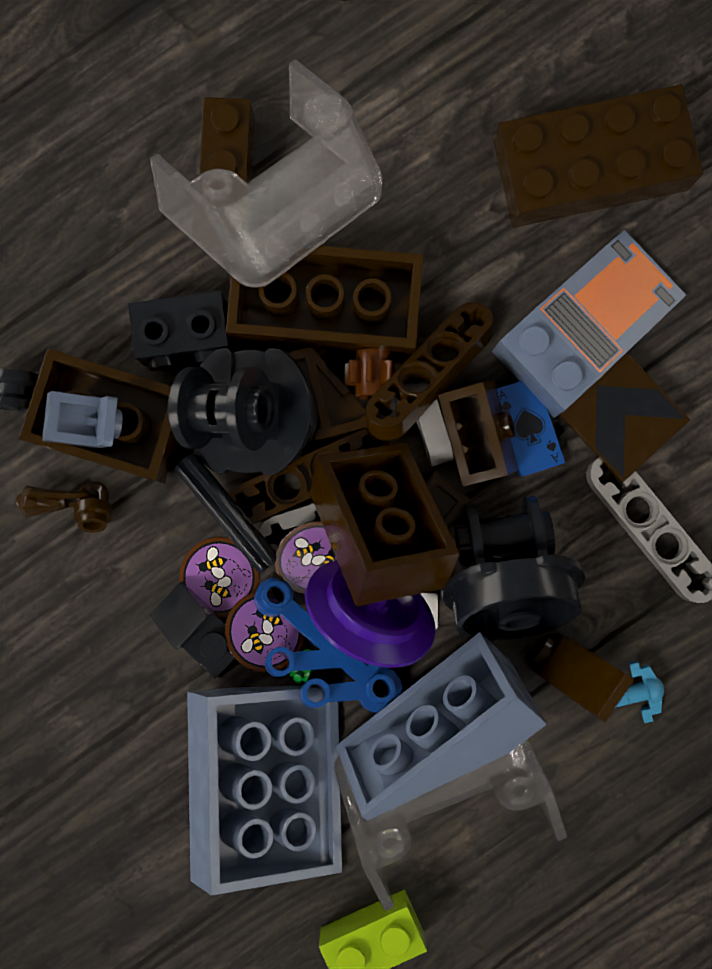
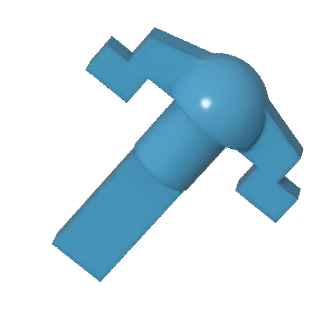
[616,660,664,723]

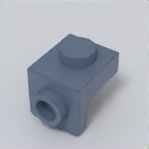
[42,391,123,448]

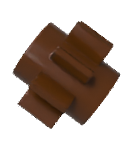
[344,348,402,400]

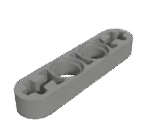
[586,457,712,603]

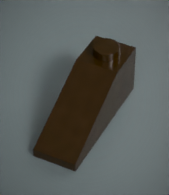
[531,632,634,722]

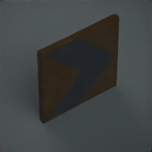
[559,353,690,483]

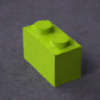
[319,889,427,969]

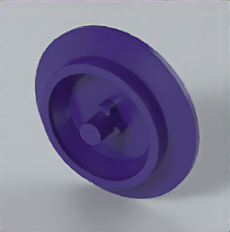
[305,560,436,668]

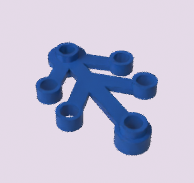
[254,578,402,713]

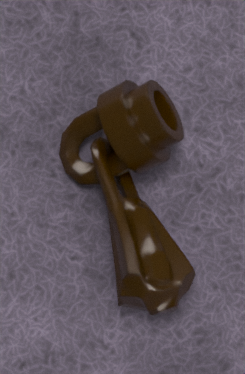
[16,482,112,533]

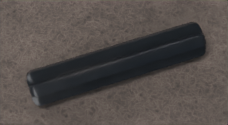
[175,454,277,573]

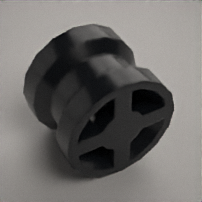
[0,369,39,412]

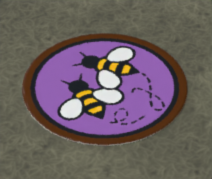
[275,521,337,594]
[179,537,259,617]
[225,591,305,672]

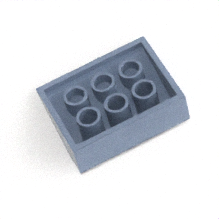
[187,685,342,895]

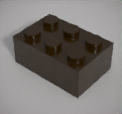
[19,348,178,484]
[310,442,460,607]

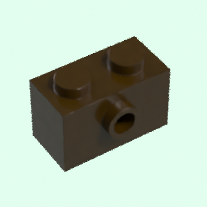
[438,380,519,486]

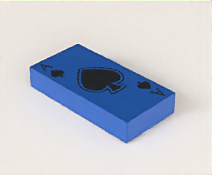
[497,381,565,478]

